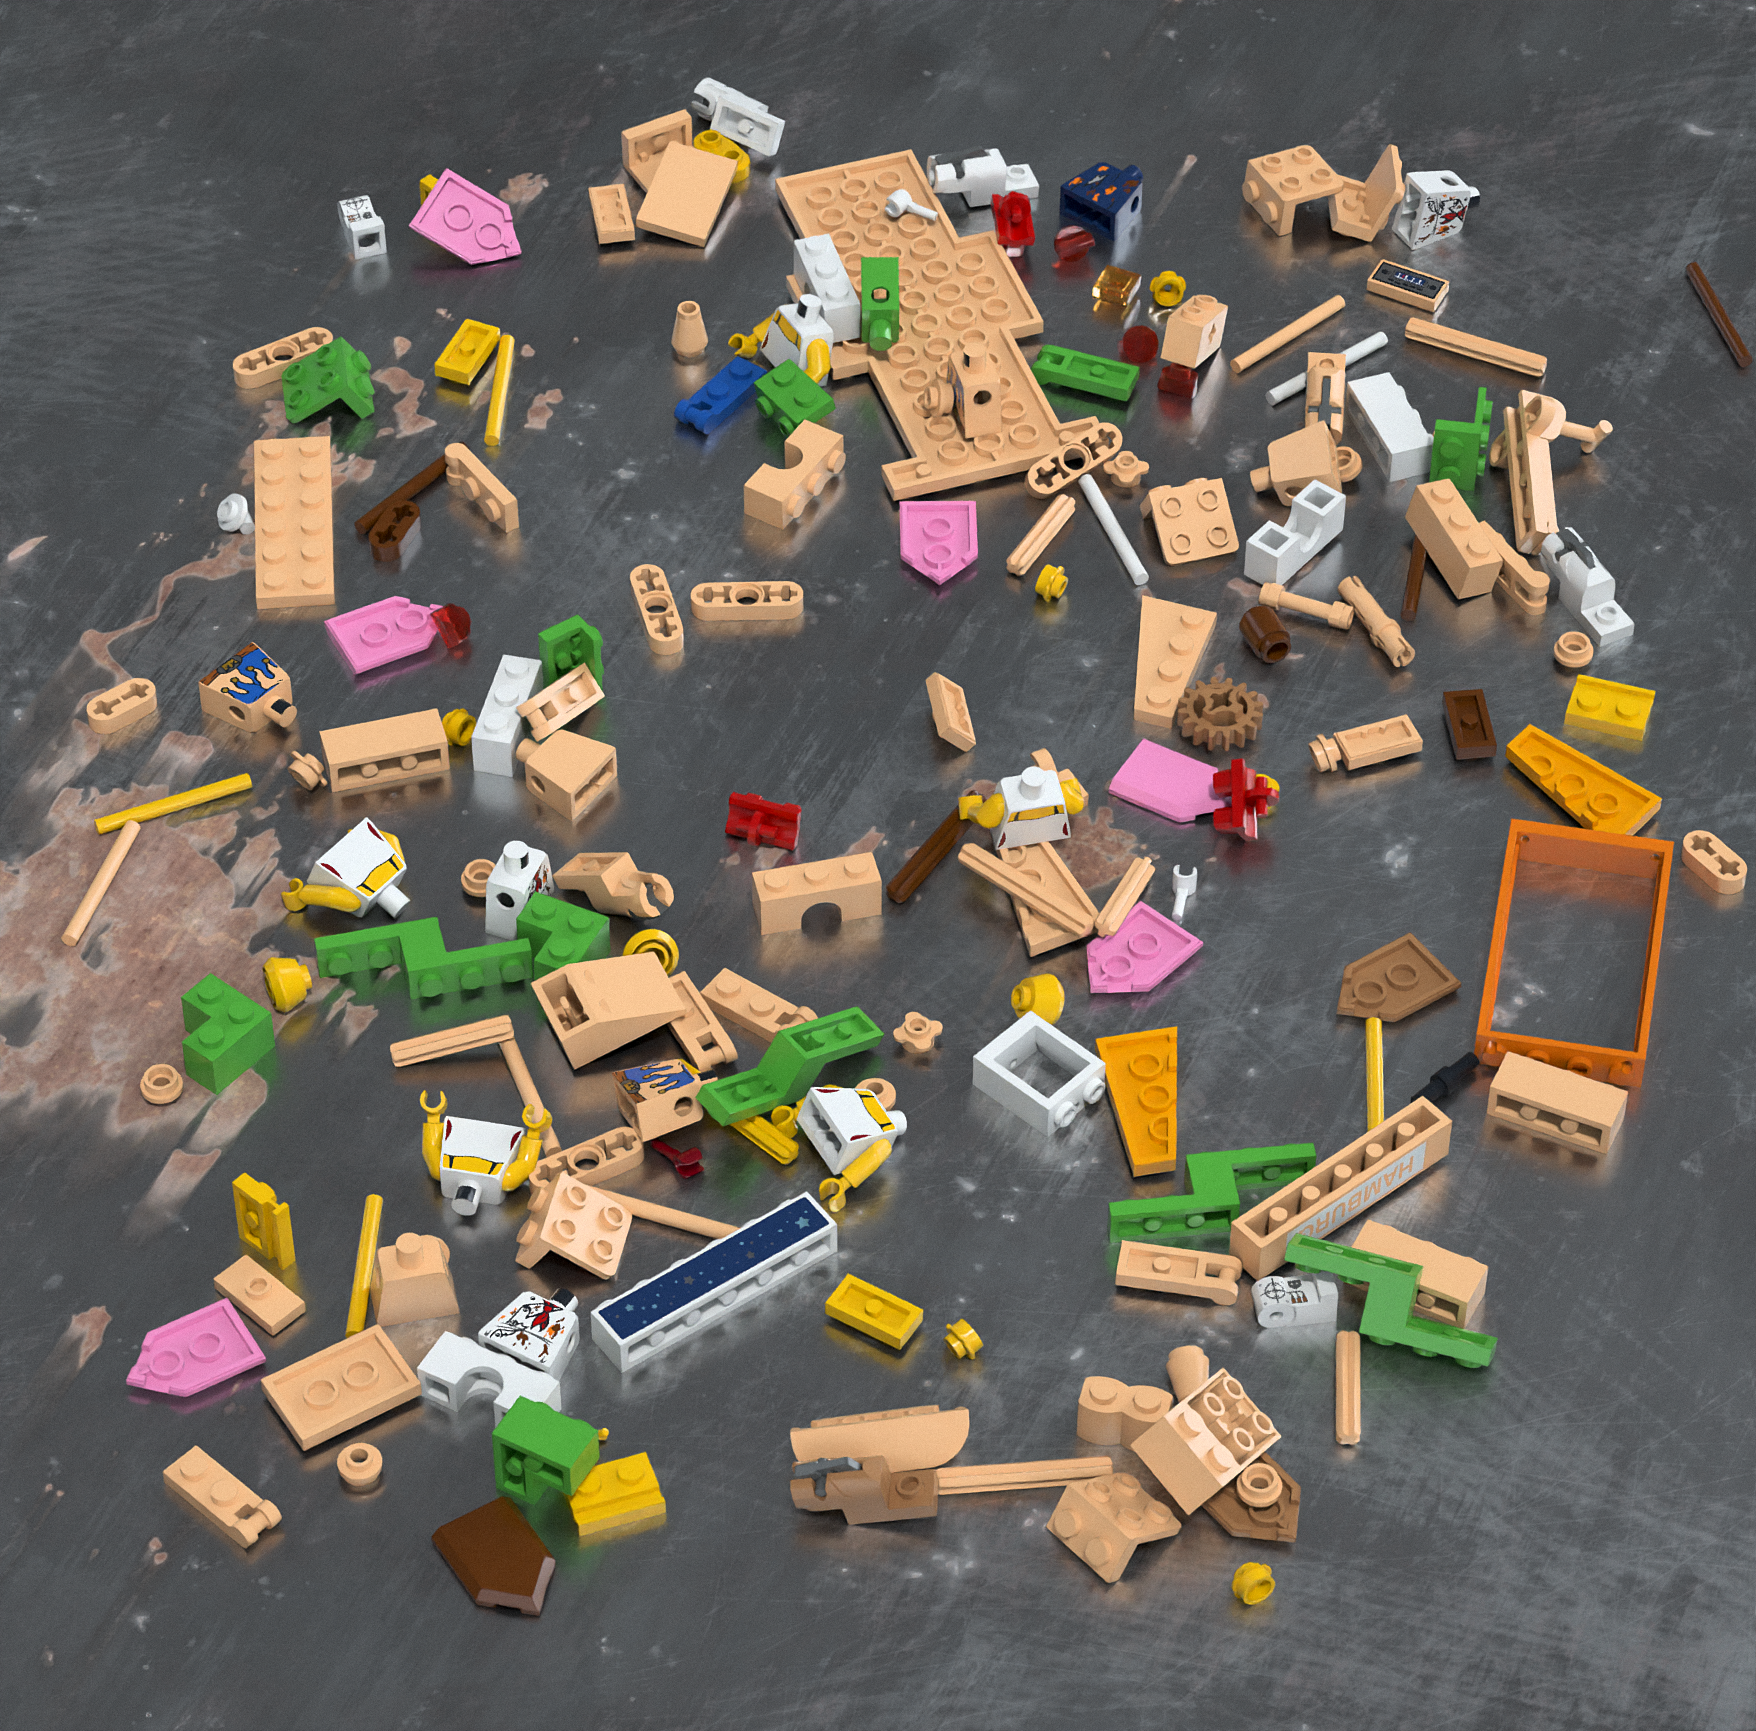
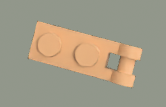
[445,443,519,533]
[1479,520,1550,615]
[516,663,605,742]
[700,968,818,1043]
[666,971,738,1072]
[1115,1240,1243,1306]
[163,1445,282,1548]

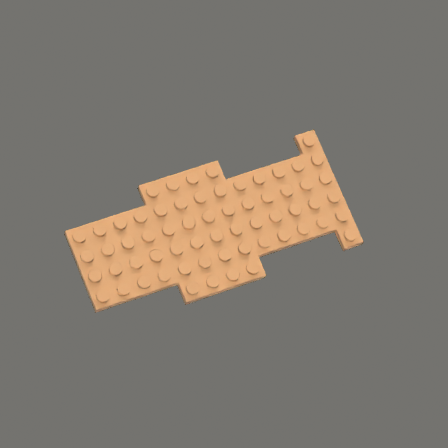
[775,149,1109,501]

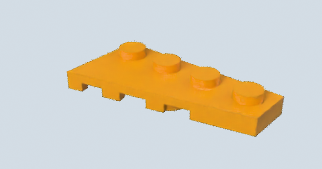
[1505,724,1662,836]
[1095,1026,1177,1177]

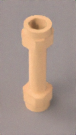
[1259,582,1355,630]

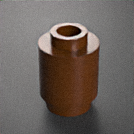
[1239,606,1291,663]

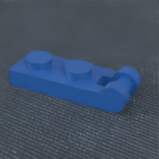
[674,356,767,434]

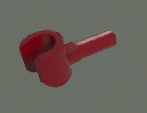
[650,1138,704,1179]

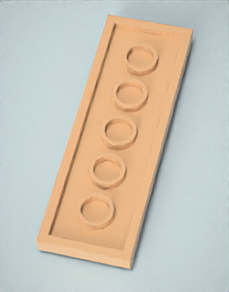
[254,436,335,609]

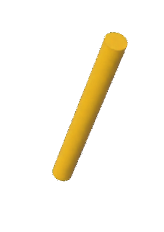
[484,335,515,446]
[94,773,252,835]
[1365,1017,1384,1132]
[345,1194,383,1338]

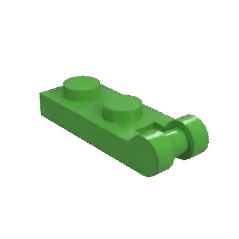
[1030,344,1140,401]

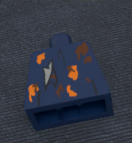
[1059,162,1144,242]

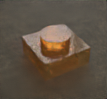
[1093,265,1141,308]

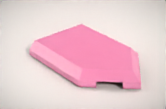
[409,168,521,265]
[899,501,978,585]
[324,596,447,675]
[1109,739,1232,822]
[1086,901,1203,993]
[126,1298,266,1397]

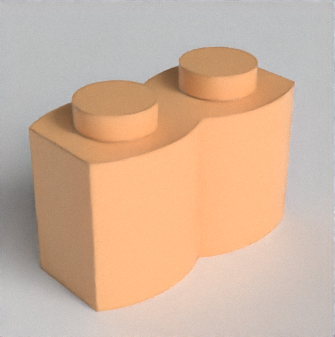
[1077,1376,1173,1452]

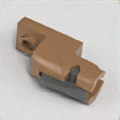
[790,1455,939,1525]

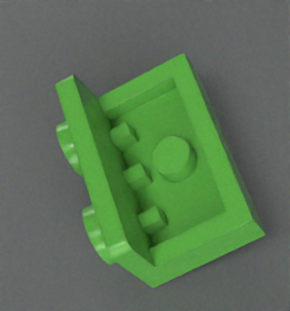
[754,359,836,438]
[538,614,604,691]

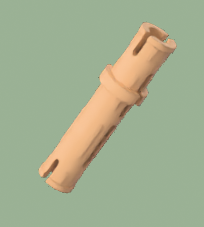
[1338,576,1415,667]

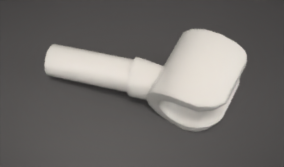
[885,189,938,221]
[1172,865,1197,920]

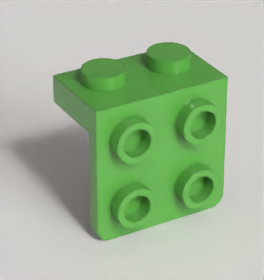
[281,336,374,424]
[1429,387,1493,491]

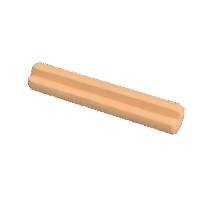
[1006,494,1075,576]
[1094,856,1156,937]
[390,1015,514,1067]
[1336,1330,1361,1445]

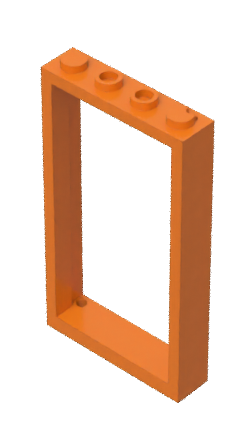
[1474,818,1674,1088]

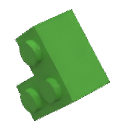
[516,891,611,980]
[181,973,275,1095]
[492,1395,600,1506]

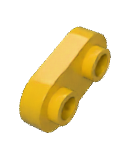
[693,130,750,183]

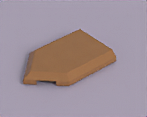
[1337,932,1462,1022]
[1201,1451,1301,1543]

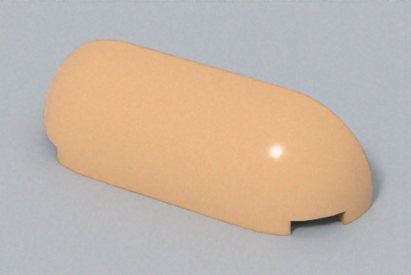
[790,1405,969,1473]

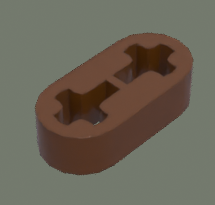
[368,500,421,562]

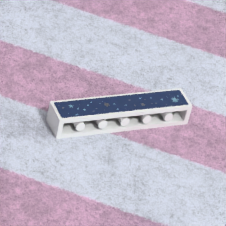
[591,1192,837,1373]

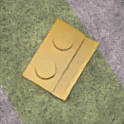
[1564,674,1656,741]
[232,1172,295,1270]
[563,1452,666,1537]

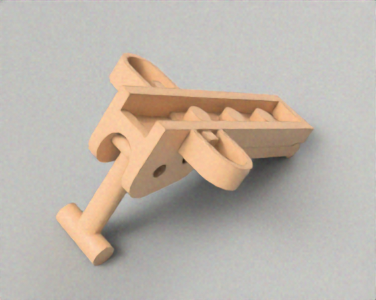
[1489,390,1613,556]

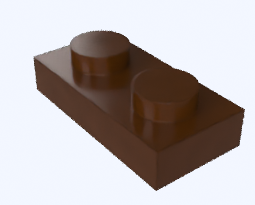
[1442,689,1497,759]

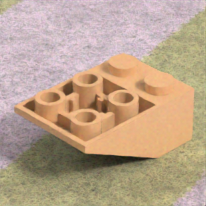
[530,952,687,1070]
[1130,1367,1281,1516]

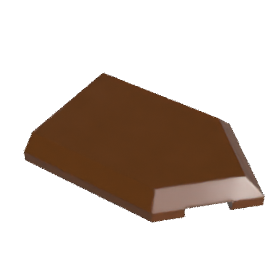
[431,1496,556,1616]

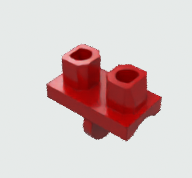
[990,191,1035,257]
[1213,758,1279,841]
[725,792,802,850]

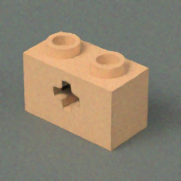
[1160,295,1228,368]

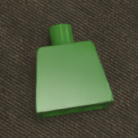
[861,257,899,351]

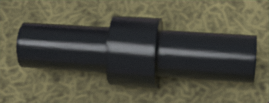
[1410,1052,1479,1103]

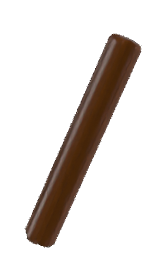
[886,790,987,903]

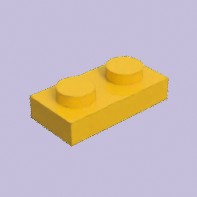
[434,319,500,385]
[825,1274,923,1350]

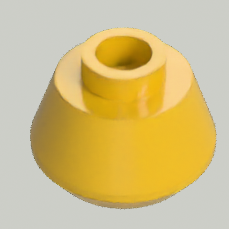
[622,929,679,977]
[262,957,312,1013]
[1011,973,1064,1025]

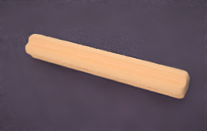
[1405,317,1547,378]
[958,843,1095,938]
[936,1456,1113,1495]

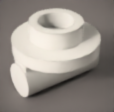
[217,493,255,535]

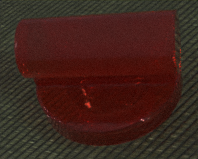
[1054,225,1095,262]
[1117,325,1159,363]
[1157,362,1199,399]
[430,603,471,649]

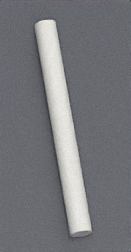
[1266,331,1388,405]
[1078,474,1149,585]

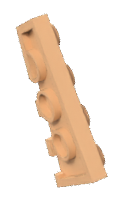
[1134,595,1217,729]
[991,836,1099,957]

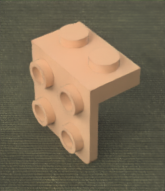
[621,109,695,194]
[1328,144,1405,242]
[1242,145,1344,236]
[1140,478,1239,566]
[515,1172,632,1280]
[1046,1473,1182,1583]

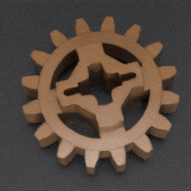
[1177,677,1263,751]

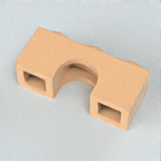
[744,420,846,530]
[752,852,882,935]

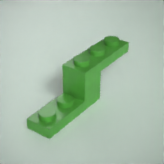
[314,917,533,1000]
[695,1006,885,1126]
[1107,1143,1316,1243]
[1284,1233,1498,1368]

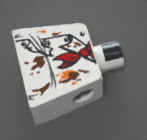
[1392,170,1480,250]
[485,841,554,941]
[478,1288,580,1381]

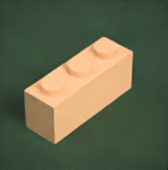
[1405,478,1503,599]
[319,709,450,793]
[1486,1051,1628,1155]
[1343,1219,1488,1329]

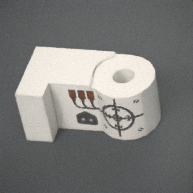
[338,195,387,260]
[1251,1270,1338,1328]

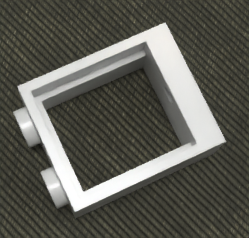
[973,1010,1106,1138]

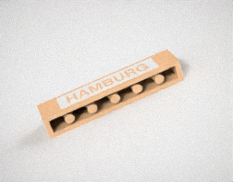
[1229,1096,1452,1281]

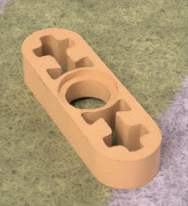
[233,327,333,389]
[1024,422,1123,499]
[630,564,684,655]
[690,581,804,621]
[529,1127,644,1194]

